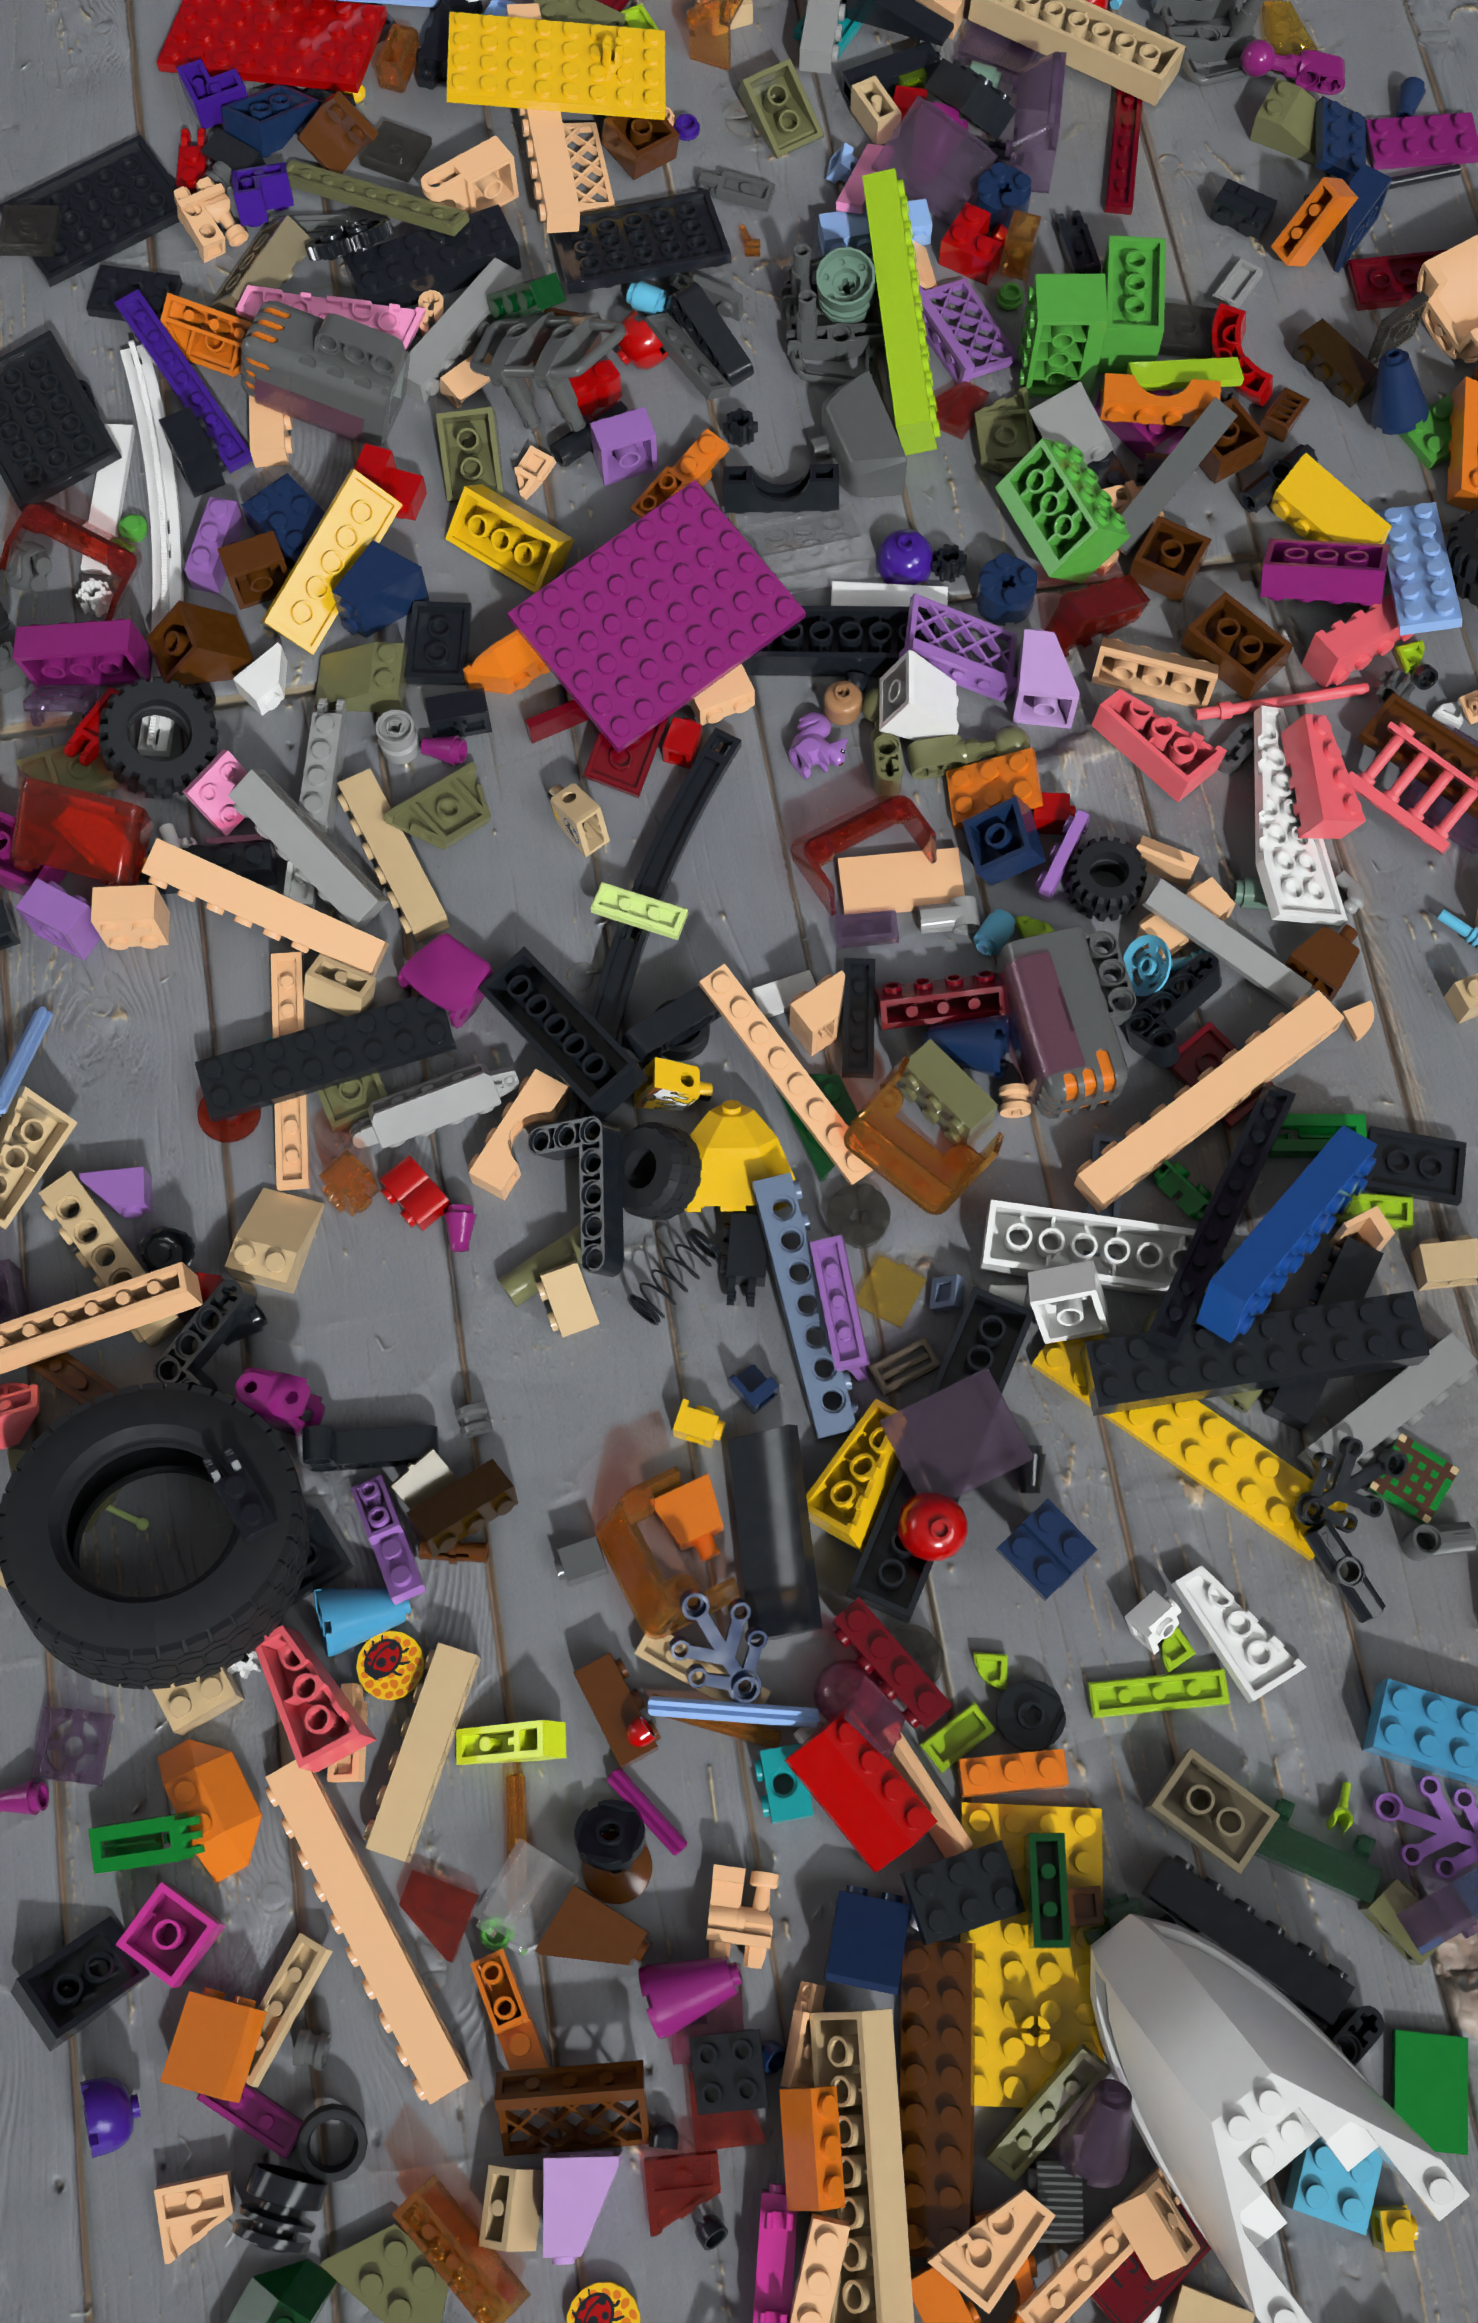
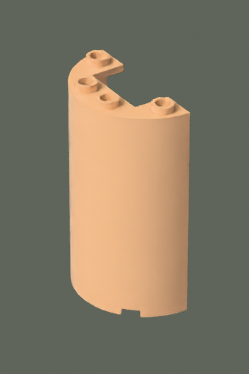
[1417,235,1478,363]

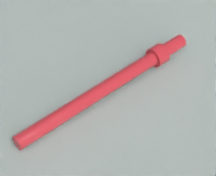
[1194,683,1369,721]

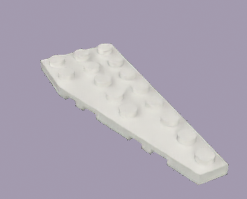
[1254,705,1348,926]

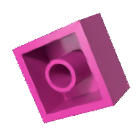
[115,1882,226,1988]

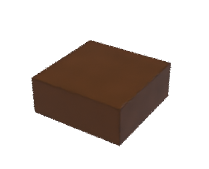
[1068,1886,1105,1926]

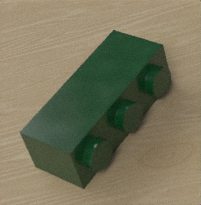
[486,272,566,321]
[1024,1833,1071,1949]

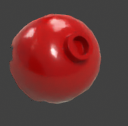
[616,310,669,370]
[898,1492,968,1561]

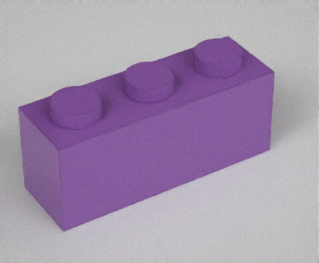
[184,497,245,594]

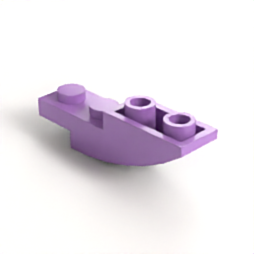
[351,1474,426,1605]

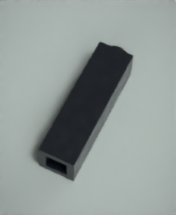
[841,42,942,107]

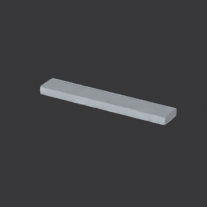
[1142,878,1312,1011]

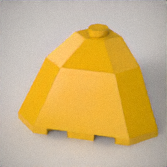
[685,1099,796,1212]

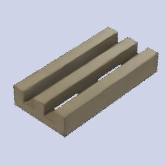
[868,1337,941,1397]

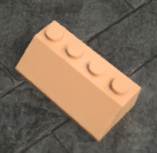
[1091,637,1219,709]

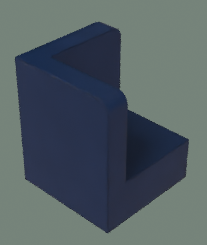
[728,1364,779,1415]

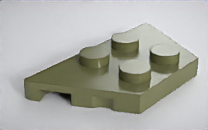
[534,0,625,27]
[973,387,1036,475]
[16,731,131,807]
[383,761,491,850]
[320,2222,453,2323]

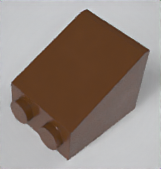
[146,601,254,685]
[535,1885,652,1965]

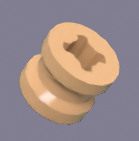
[998,1083,1031,1118]

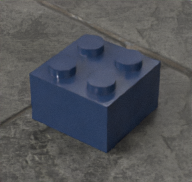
[962,796,1046,886]

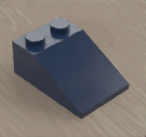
[222,84,319,157]
[1334,163,1392,273]

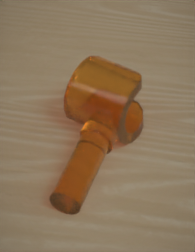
[739,225,760,257]

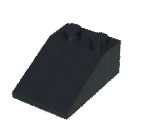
[11,1916,150,2052]

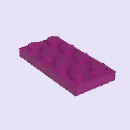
[1366,112,1478,170]

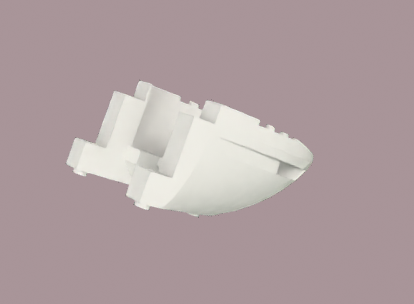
[1090,1914,1470,2323]

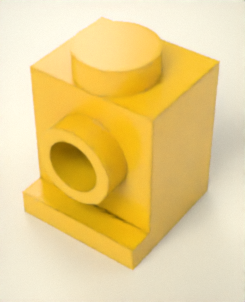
[673,1399,726,1449]
[1370,2205,1418,2252]

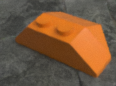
[160,293,252,377]
[463,630,550,694]
[157,1739,263,1883]

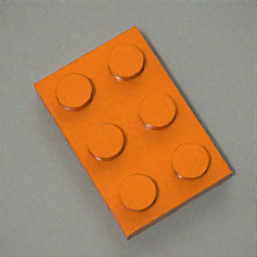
[946,747,1043,829]

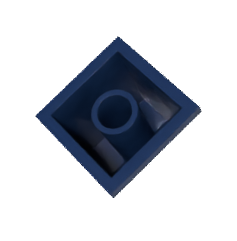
[332,541,429,638]
[823,1885,910,1995]

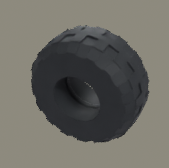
[622,1122,702,1221]

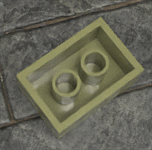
[899,1039,998,1151]

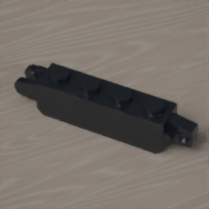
[416,0,483,90]

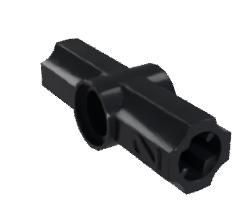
[550,400,628,467]
[1239,444,1318,513]
[1302,1519,1386,1623]

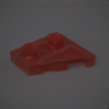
[936,381,989,440]
[399,1870,479,1963]
[688,2072,766,2152]
[644,2150,721,2237]

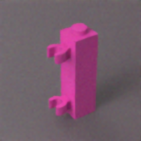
[752,2183,798,2323]

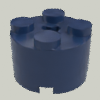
[974,162,1032,232]
[976,553,1037,626]

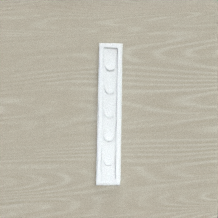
[81,424,135,575]

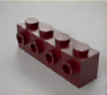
[875,970,1006,1030]
[832,1597,952,1732]

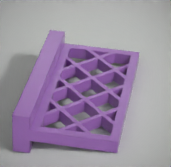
[919,278,1018,389]
[899,593,1018,702]
[810,1235,870,1383]

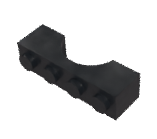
[723,464,839,514]

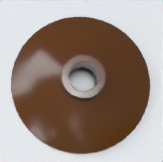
[582,1831,652,1904]

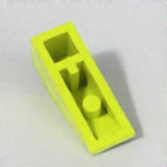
[456,1720,567,1765]

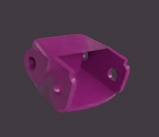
[397,933,495,1029]
[234,1367,325,1437]

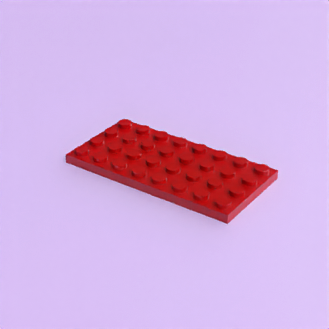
[156,0,388,93]

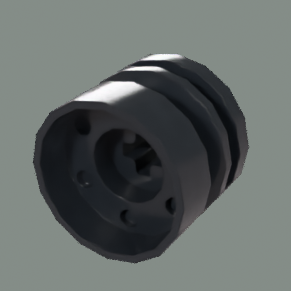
[232,2162,328,2253]

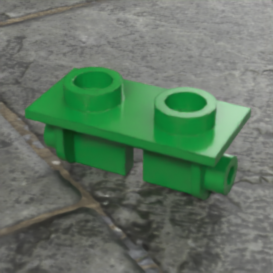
[1152,1160,1212,1221]

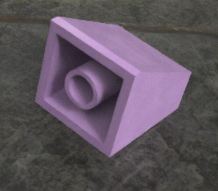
[1012,629,1080,729]
[543,2150,623,2265]

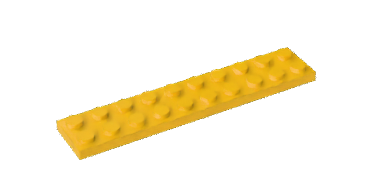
[1031,1334,1348,1561]

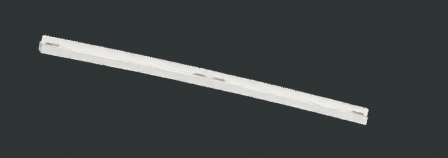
[120,340,184,757]

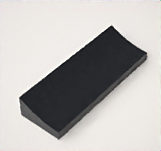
[727,1424,823,1640]

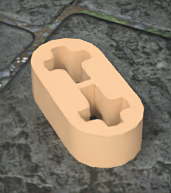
[418,290,445,337]

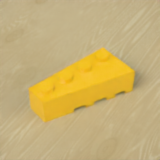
[806,1399,914,1553]

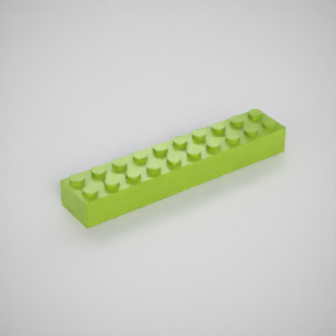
[862,168,941,456]

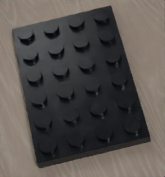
[0,135,180,287]
[551,189,732,294]
[0,330,122,513]

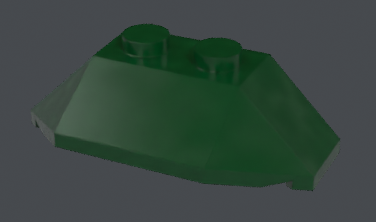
[226,2259,338,2323]

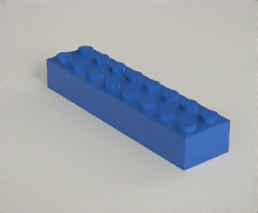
[1196,1125,1377,1343]

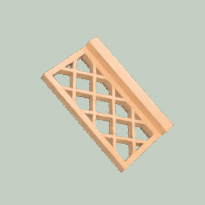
[563,122,615,213]

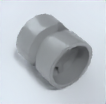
[375,710,420,765]

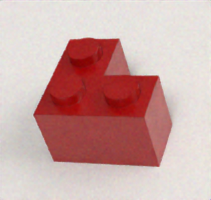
[939,202,1003,286]
[354,443,427,521]

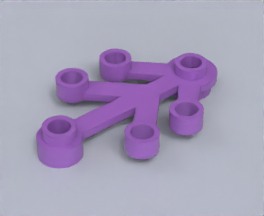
[1372,1775,1478,1879]

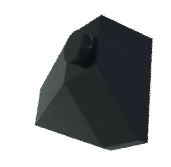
[846,0,954,46]

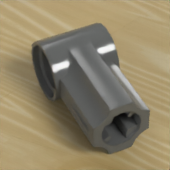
[1401,1521,1477,1561]

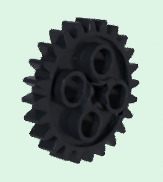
[305,217,394,261]

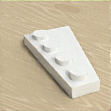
[1171,1565,1306,1704]

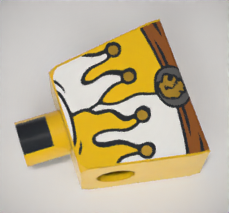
[634,1057,713,1111]

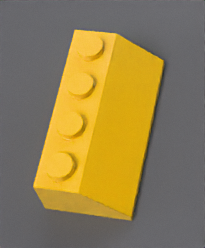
[1269,453,1392,544]
[445,484,574,593]

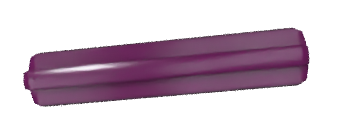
[607,1768,687,1856]

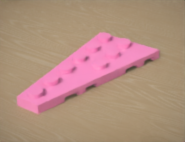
[236,285,426,351]

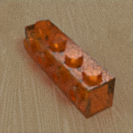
[392,2174,531,2323]

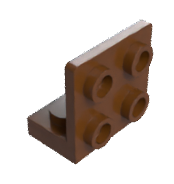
[297,91,379,174]

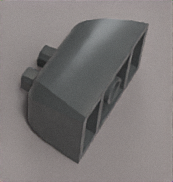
[810,370,907,498]

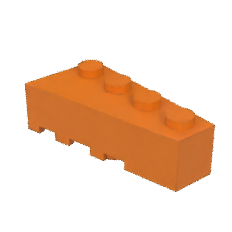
[1446,377,1478,512]

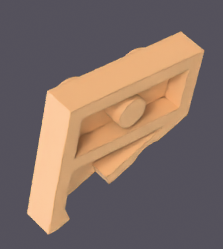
[154,2170,236,2265]

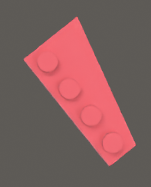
[1301,594,1414,689]
[1091,689,1227,803]
[1281,714,1366,839]
[255,1625,377,1773]

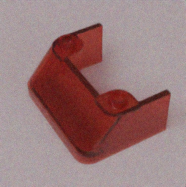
[0,501,142,621]
[791,795,937,916]

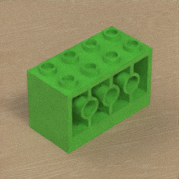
[1097,235,1166,374]
[1018,274,1108,397]
[995,438,1131,583]

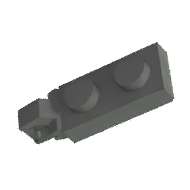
[698,170,775,212]
[669,273,744,321]

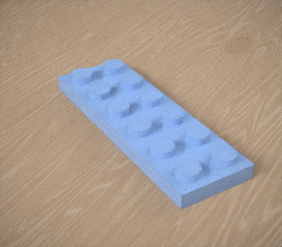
[1376,502,1462,636]

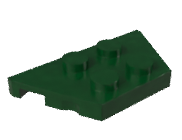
[773,1074,866,1182]

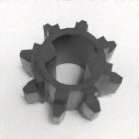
[1374,668,1415,704]

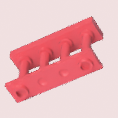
[1349,721,1478,856]

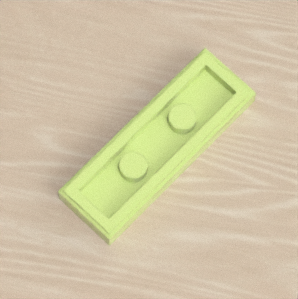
[590,882,688,940]

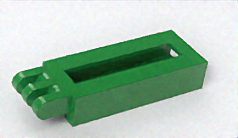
[1246,1114,1367,1158]
[88,1811,205,1874]

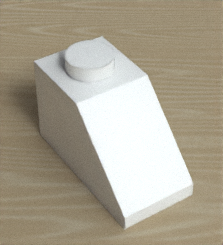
[233,643,287,716]

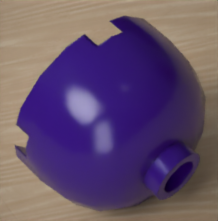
[876,529,933,585]
[80,2077,141,2158]

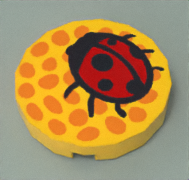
[356,1631,425,1701]
[567,2281,641,2323]

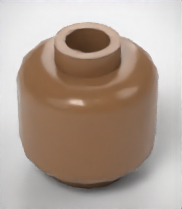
[823,681,862,726]

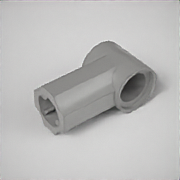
[917,896,981,935]

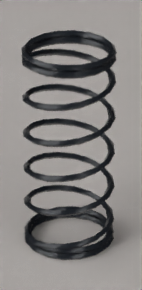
[627,1228,721,1325]

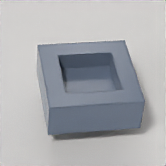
[929,1274,965,1313]

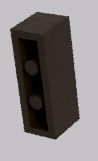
[1292,318,1378,408]
[407,1458,519,1558]

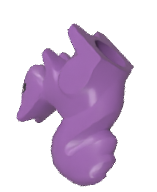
[789,712,848,779]

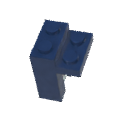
[996,1499,1098,1601]

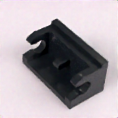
[200,128,266,170]
[425,688,492,738]

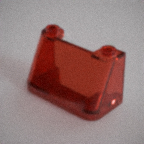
[9,778,154,887]

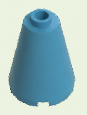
[314,1588,411,1657]

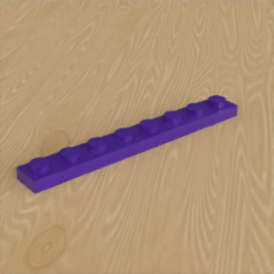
[114,289,253,474]

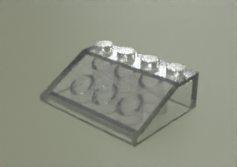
[742,503,876,594]

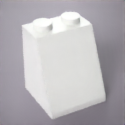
[879,650,959,741]

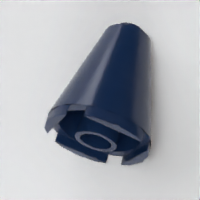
[1370,348,1429,435]
[922,1014,1010,1078]

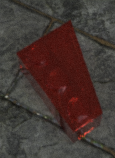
[1045,574,1150,658]

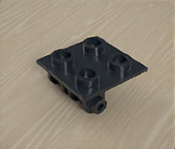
[689,2028,769,2115]

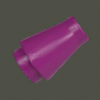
[421,736,468,766]
[444,1204,477,1252]
[0,1779,49,1815]

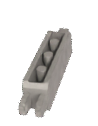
[299,698,348,835]
[349,1062,520,1149]

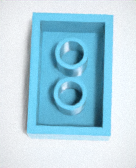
[1283,2138,1383,2236]

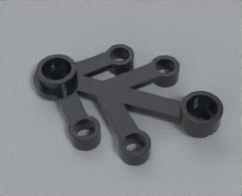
[1294,1436,1408,1533]

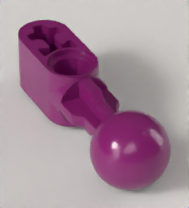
[1240,39,1345,95]

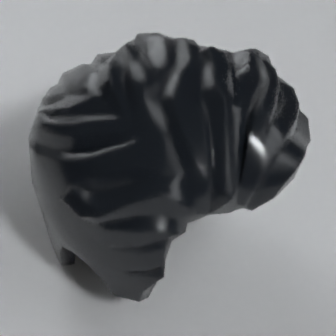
[136,1226,195,1273]

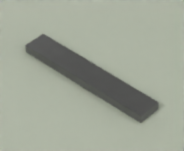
[1118,397,1238,556]

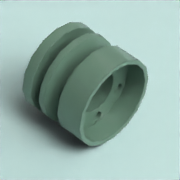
[816,247,876,324]

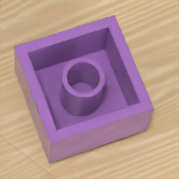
[590,407,658,486]
[15,878,101,961]

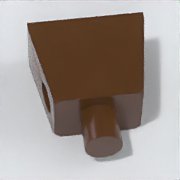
[1285,924,1360,1002]

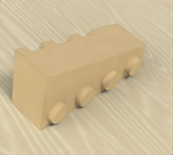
[0,1086,78,1230]

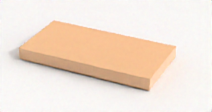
[837,847,965,918]

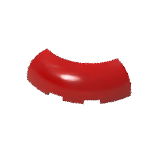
[1212,303,1273,406]

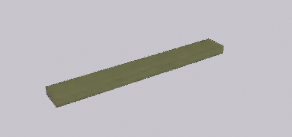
[286,160,470,237]

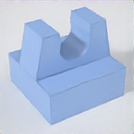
[826,143,858,184]

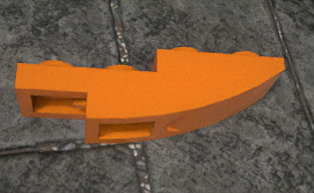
[630,428,730,518]
[470,1949,550,2071]

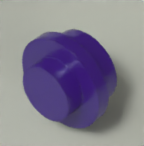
[673,114,700,141]

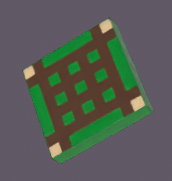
[1366,1433,1460,1524]

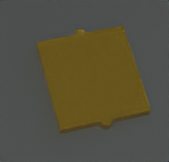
[856,1255,927,1329]

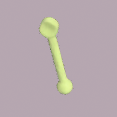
[105,1505,149,1531]

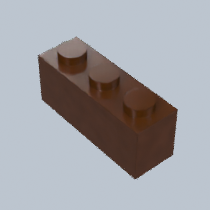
[573,1653,661,1770]

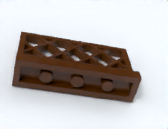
[494,2060,650,2156]

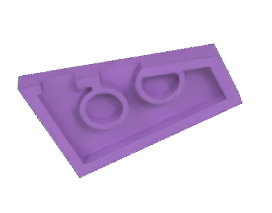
[1035,809,1090,903]

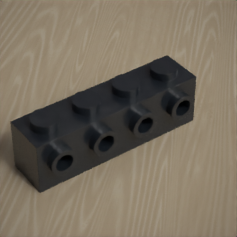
[148,840,278,894]

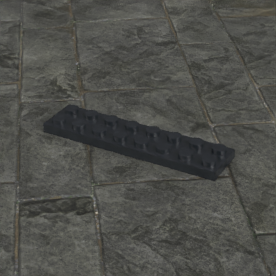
[195,995,457,1123]

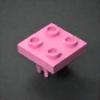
[182,749,248,836]

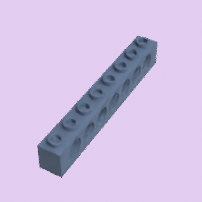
[751,1172,861,1440]

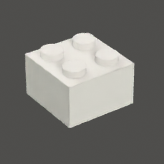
[1028,1260,1110,1344]

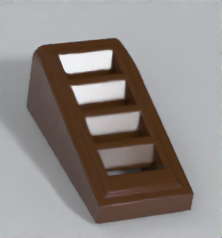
[1259,387,1310,443]

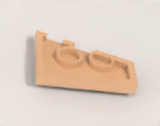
[926,2189,1056,2314]

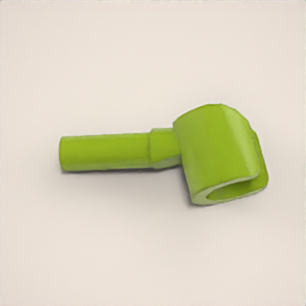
[1326,1782,1354,1835]

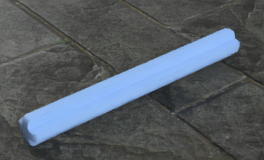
[0,1006,53,1117]
[647,1696,820,1728]

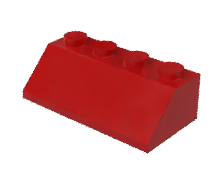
[784,1709,938,1873]

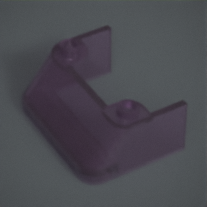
[1005,51,1067,194]

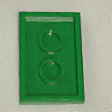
[1391,2029,1468,2155]

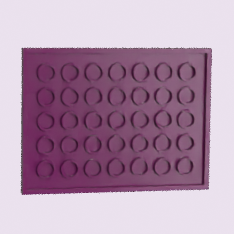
[507,480,806,753]

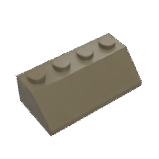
[208,214,312,322]

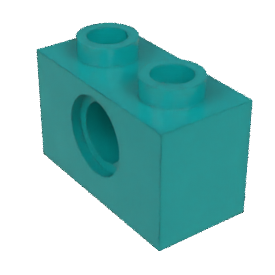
[754,1743,814,1824]

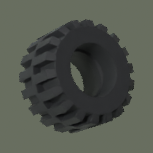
[1065,836,1147,922]

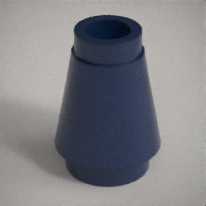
[1396,77,1426,117]

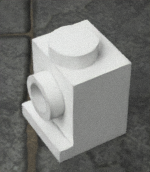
[1124,1590,1181,1655]

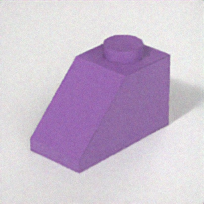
[79,1167,153,1219]

